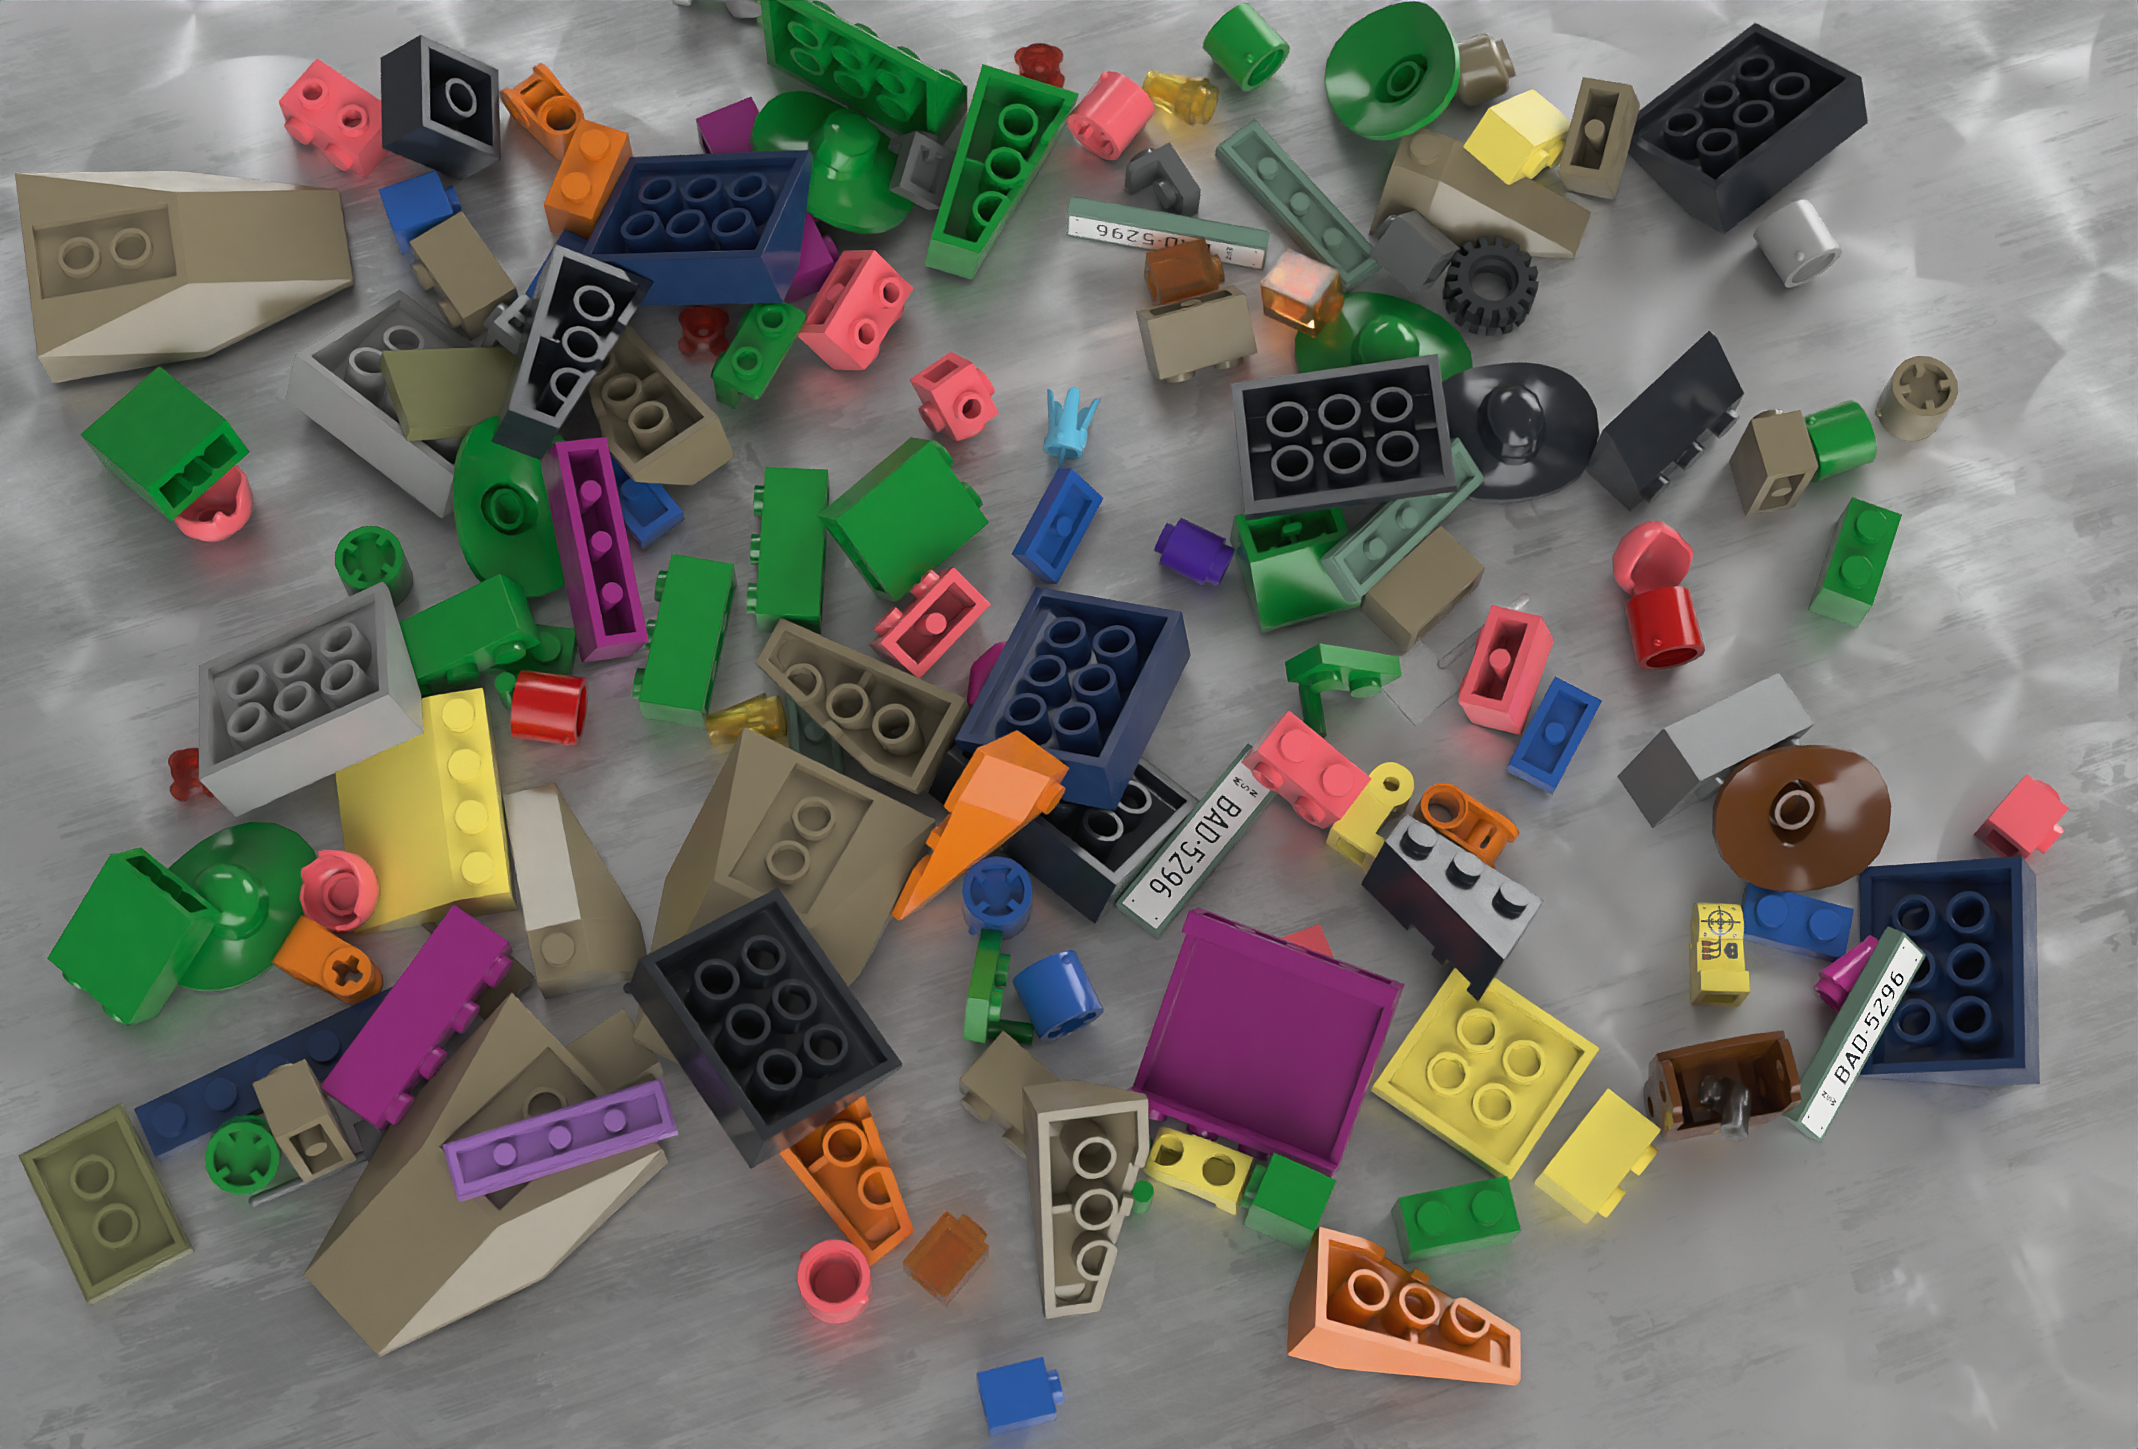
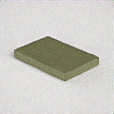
[379,346,516,441]
[19,1103,194,1305]

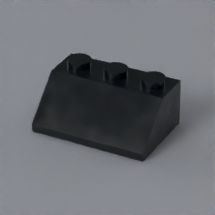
[1585,331,1744,512]

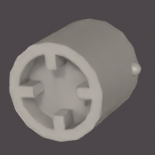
[1753,199,1842,287]

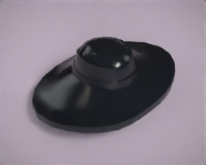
[1442,362,1600,504]

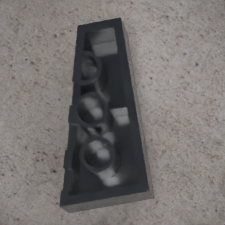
[491,244,654,460]

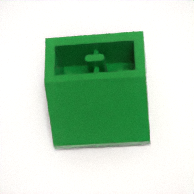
[1230,507,1361,633]

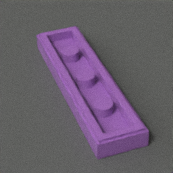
[442,1078,679,1202]

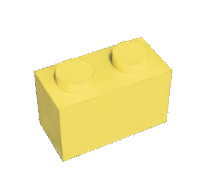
[1463,89,1571,185]
[1534,1088,1661,1225]

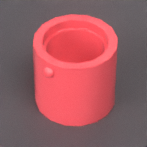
[1067,71,1154,161]
[797,1240,872,1323]

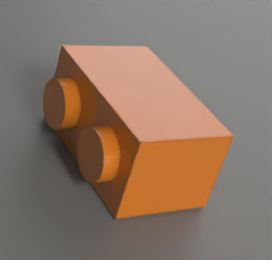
[544,118,633,240]

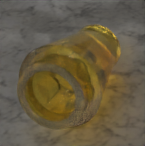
[1142,69,1219,126]
[706,692,787,746]

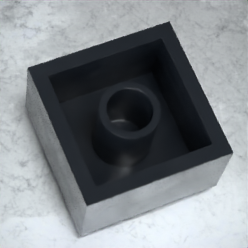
[380,35,501,181]

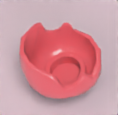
[174,465,254,542]
[1612,520,1693,597]
[300,850,380,933]

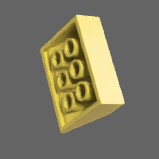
[335,688,518,936]

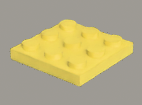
[1371,968,1600,1183]

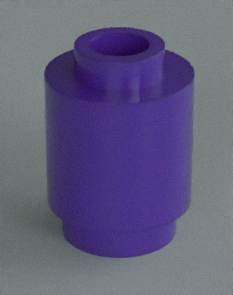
[1154,518,1236,587]

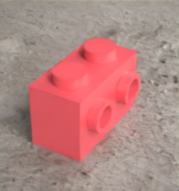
[278,58,390,179]
[798,250,913,370]
[869,567,991,678]
[1458,605,1554,735]
[1241,710,1372,830]

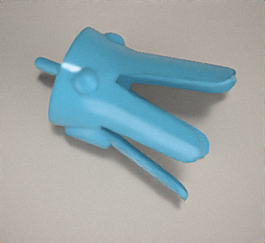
[1043,387,1100,467]

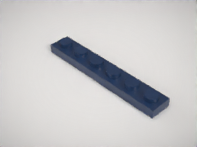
[134,987,393,1162]

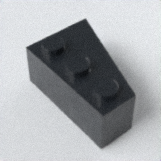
[1361,813,1544,1002]

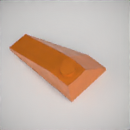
[891,730,1069,921]
[779,1095,914,1266]
[1287,1226,1521,1385]

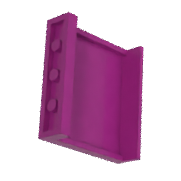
[1127,907,1405,1178]

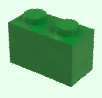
[1808,497,1902,628]
[1240,1153,1337,1252]
[1391,1176,1521,1264]

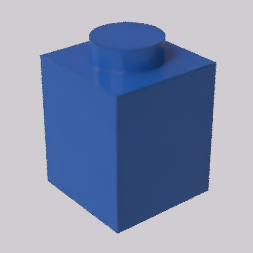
[379,170,463,256]
[976,1357,1064,1436]

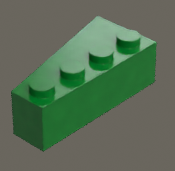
[924,64,1079,280]

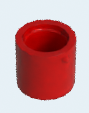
[1624,586,1705,670]
[511,670,588,746]

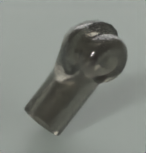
[1697,1074,1752,1141]

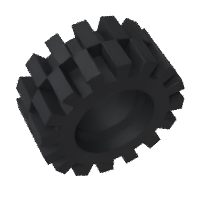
[1443,236,1539,336]

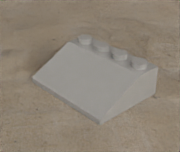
[285,289,475,519]
[199,582,424,817]

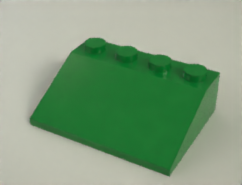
[760,0,967,146]

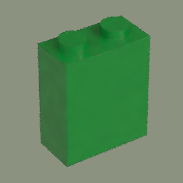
[80,366,250,522]
[818,437,989,602]
[47,847,222,1026]

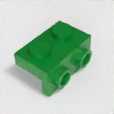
[711,302,807,409]

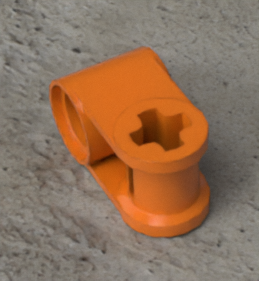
[499,62,585,160]
[1412,783,1519,869]
[272,915,383,1006]

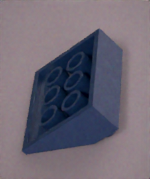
[582,150,813,306]
[955,587,1191,811]
[1860,856,2040,1086]

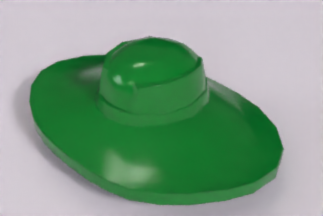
[1324,1,1460,140]
[749,91,916,234]
[1295,291,1473,382]
[453,415,565,598]
[168,822,317,992]

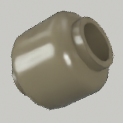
[1454,33,1516,107]

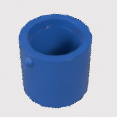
[962,856,1033,941]
[1012,950,1104,1042]

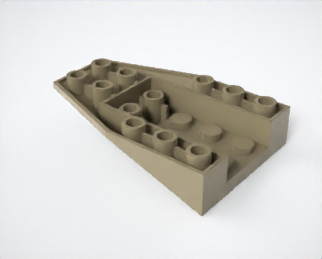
[15,171,354,383]
[633,727,936,1065]
[304,992,668,1357]

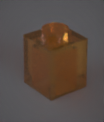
[1144,238,1225,306]
[1260,248,1344,338]
[902,1211,989,1307]

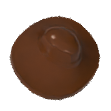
[1712,745,1891,891]

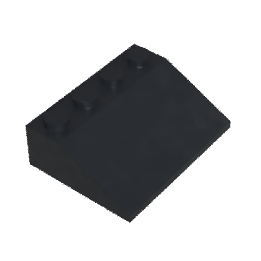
[1628,23,1868,234]
[1231,354,1457,520]
[928,744,1200,924]
[628,888,903,1169]

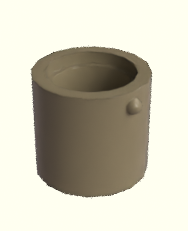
[1875,356,1958,441]

